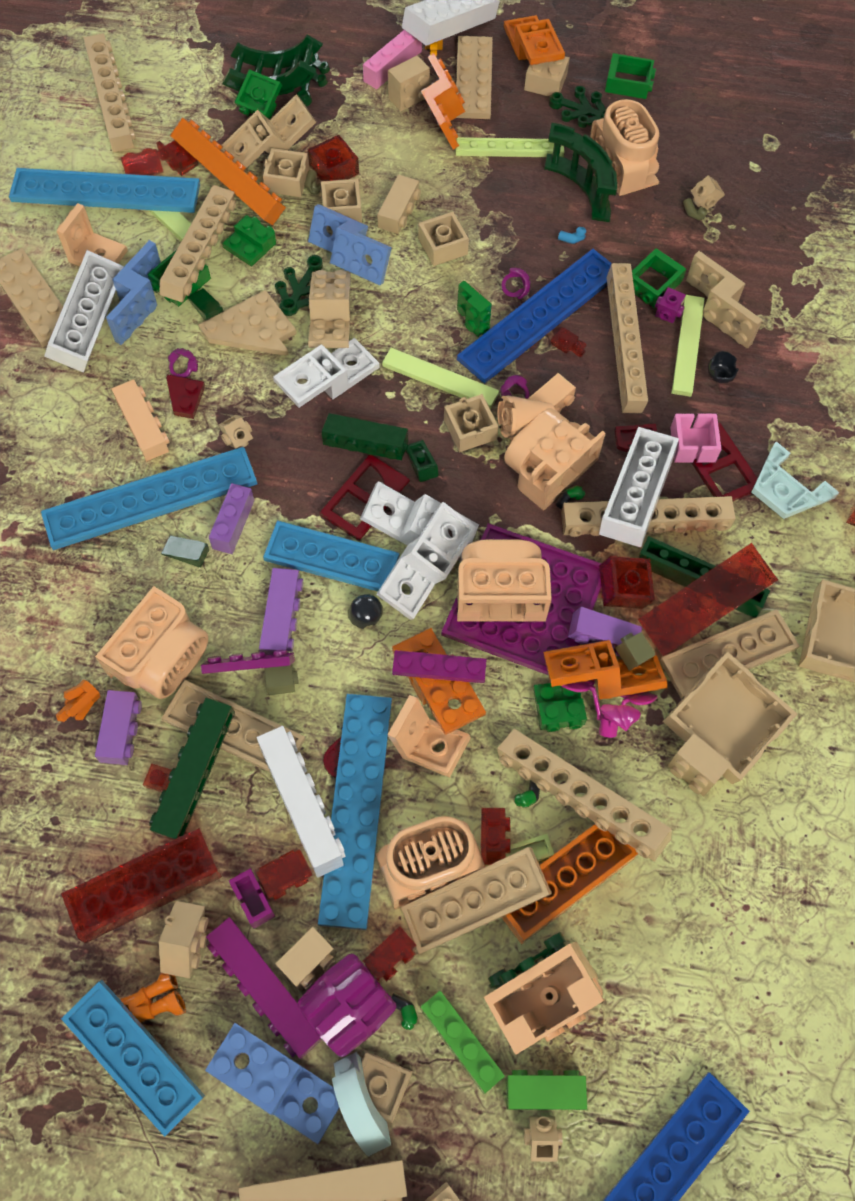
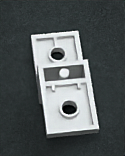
[273,338,380,408]
[360,481,479,562]
[376,502,477,620]

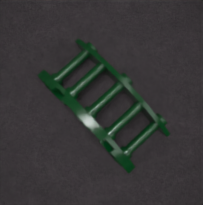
[222,34,323,95]
[544,123,617,222]

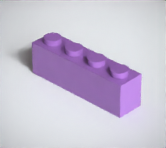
[259,568,303,655]

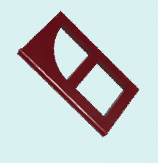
[691,422,758,501]
[319,455,410,541]

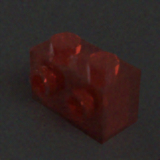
[481,808,511,865]
[253,847,313,900]
[363,926,417,983]

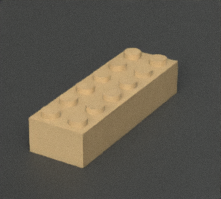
[239,1159,407,1201]

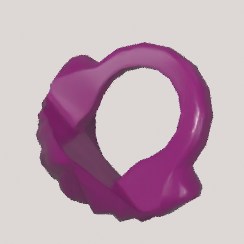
[501,268,531,300]
[168,348,198,378]
[500,375,529,401]

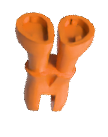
[120,973,186,1023]

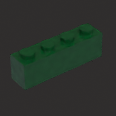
[321,413,408,461]

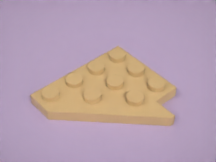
[198,290,296,356]

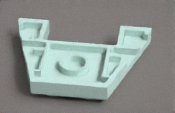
[752,442,839,519]

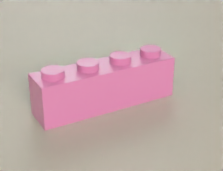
[363,30,422,90]

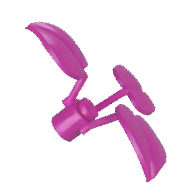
[562,679,657,738]

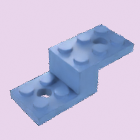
[308,204,392,285]
[106,240,161,345]
[205,1023,340,1144]

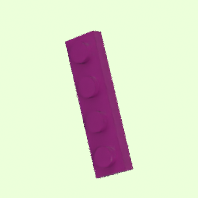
[201,650,295,674]
[392,650,487,683]

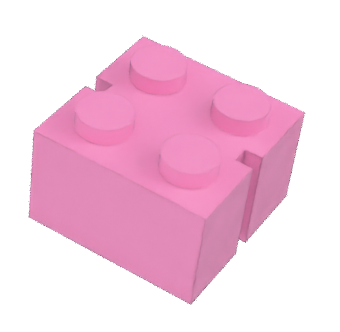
[670,414,721,463]

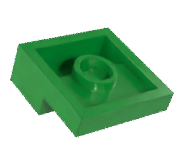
[234,69,282,120]
[222,215,276,267]
[457,281,492,337]
[533,683,587,732]

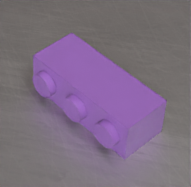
[209,483,254,555]
[568,607,642,657]
[95,690,142,765]

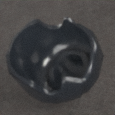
[708,351,739,384]
[348,594,383,629]

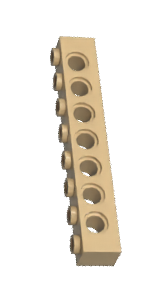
[83,33,136,152]
[160,185,236,302]
[606,263,648,413]
[561,496,736,537]
[497,729,672,861]

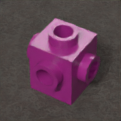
[655,287,686,324]

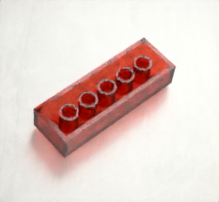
[638,543,778,657]
[61,828,222,943]

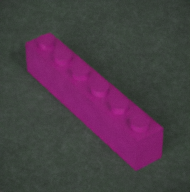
[206,917,323,1059]

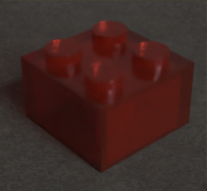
[307,135,359,181]
[599,556,655,609]

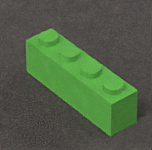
[420,991,505,1094]

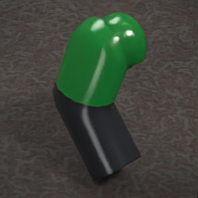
[556,485,585,509]
[514,780,540,808]
[391,993,418,1030]

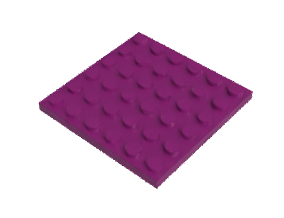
[441,523,609,676]

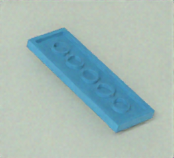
[263,521,400,592]
[61,980,205,1137]

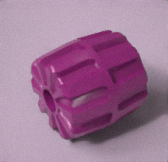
[298,953,397,1057]

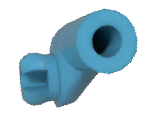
[558,227,586,244]

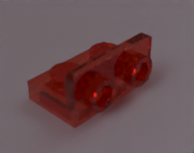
[156,140,199,176]
[120,148,164,176]

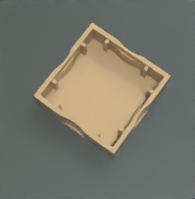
[799,579,855,683]
[663,651,797,784]

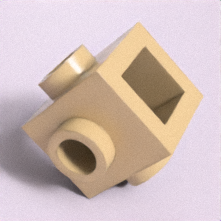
[691,175,725,210]
[218,415,253,449]
[524,1116,562,1162]

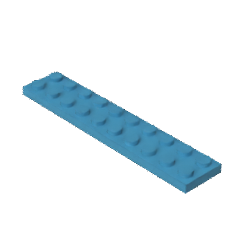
[9,168,200,213]
[41,447,257,550]
[318,694,392,930]

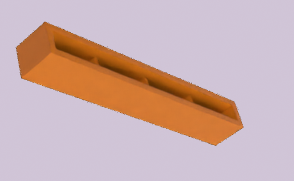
[170,117,286,225]

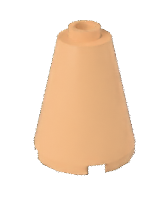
[497,395,557,438]

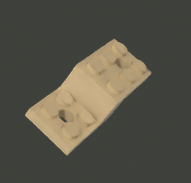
[221,95,316,168]
[686,251,762,349]
[308,270,351,348]

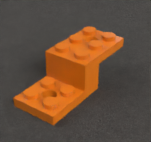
[504,15,565,65]
[421,53,466,150]
[392,628,486,735]
[543,640,667,700]

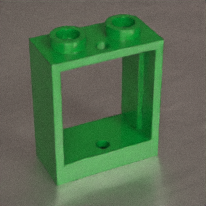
[605,53,656,99]
[632,248,686,308]
[148,249,211,307]

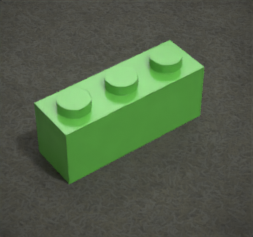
[506,1070,587,1110]

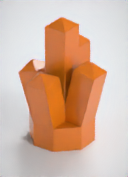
[56,680,101,722]

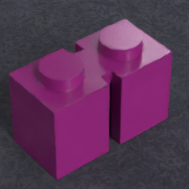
[228,868,276,929]

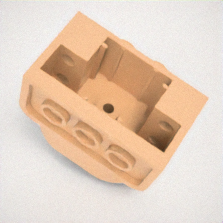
[590,99,659,196]
[504,408,606,510]
[457,540,551,621]
[95,586,208,699]
[375,816,485,909]
[484,942,604,1055]

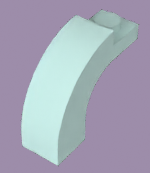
[332,1052,391,1156]

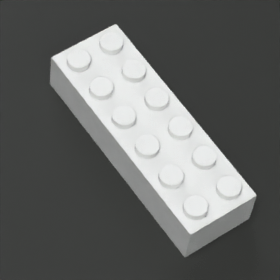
[402,0,500,46]
[44,250,124,373]
[599,427,679,547]
[256,726,346,878]

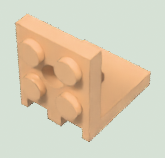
[57,203,128,266]
[387,695,471,778]

